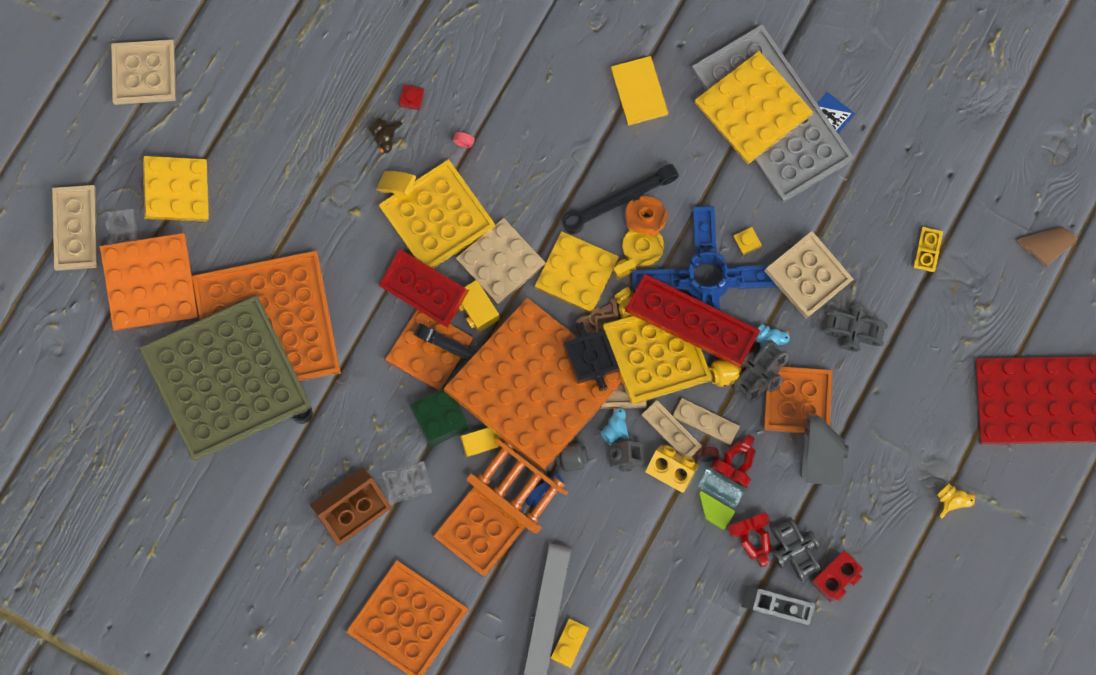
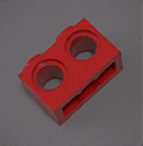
[812,550,863,603]

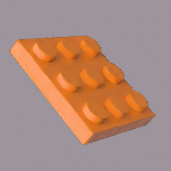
[385,310,474,391]
[764,367,833,433]
[433,487,526,578]

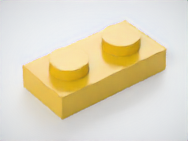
[551,619,589,669]

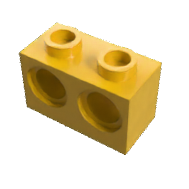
[645,444,699,493]

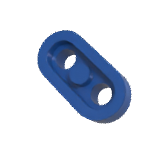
[525,474,564,507]

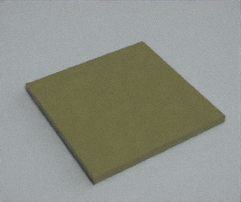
[139,295,311,462]

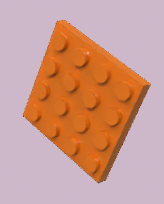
[100,233,199,331]
[346,560,469,675]

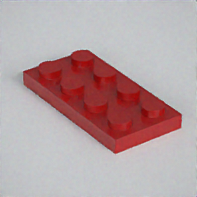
[378,249,469,327]

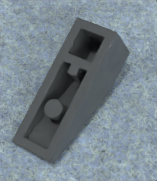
[741,586,815,625]

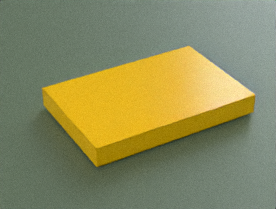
[611,56,668,126]

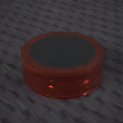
[697,447,719,462]

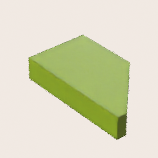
[699,491,736,531]

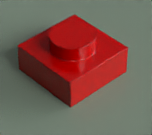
[399,85,425,111]

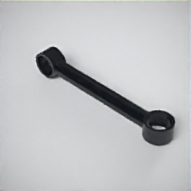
[562,164,679,234]
[414,323,478,361]

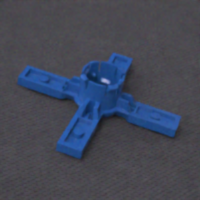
[632,206,779,352]

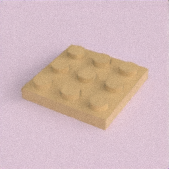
[111,40,176,105]
[456,218,546,306]
[764,231,854,319]

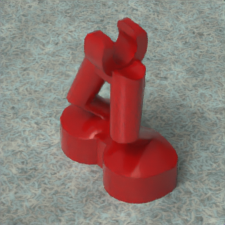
[709,435,756,490]
[727,512,771,567]

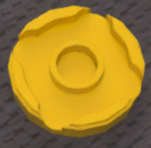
[622,230,664,268]

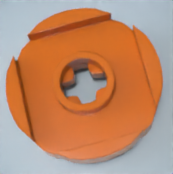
[625,196,668,236]

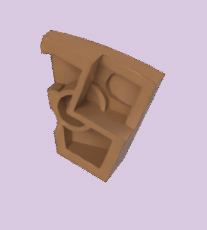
[1016,227,1078,268]
[576,298,619,336]

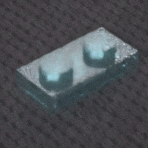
[698,467,746,508]

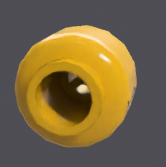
[709,359,742,388]

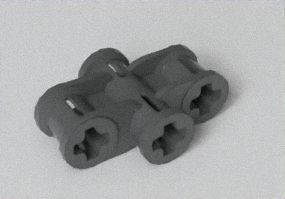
[822,305,888,352]
[734,341,789,403]
[771,517,821,582]

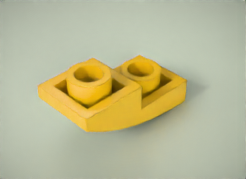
[376,171,416,196]
[914,227,943,273]
[460,427,505,457]

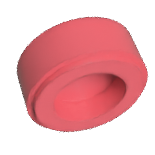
[453,132,475,148]

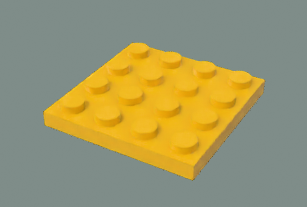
[694,51,813,164]
[379,159,496,269]
[602,316,712,405]

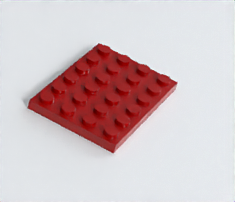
[975,357,1096,445]

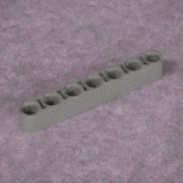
[524,543,572,675]

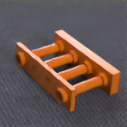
[466,438,569,534]

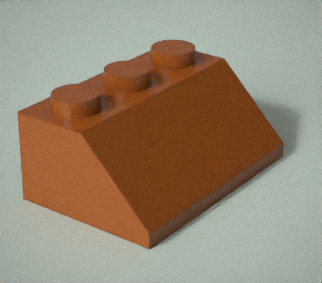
[310,467,392,546]

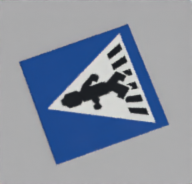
[817,92,855,133]

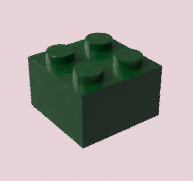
[410,388,469,448]

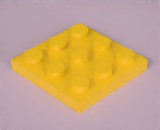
[143,156,209,222]
[534,231,619,314]

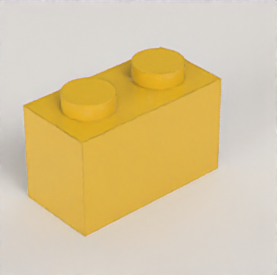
[459,280,500,333]

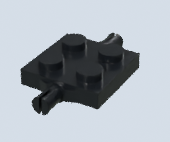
[563,322,619,392]

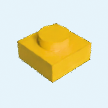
[733,227,762,256]
[613,258,636,281]

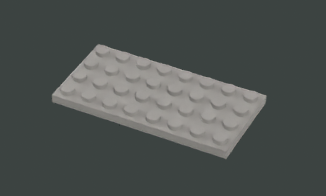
[692,25,855,203]

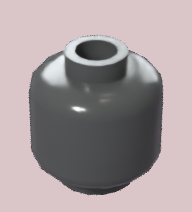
[556,442,588,472]

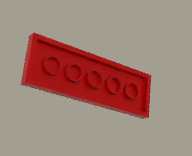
[625,274,760,368]

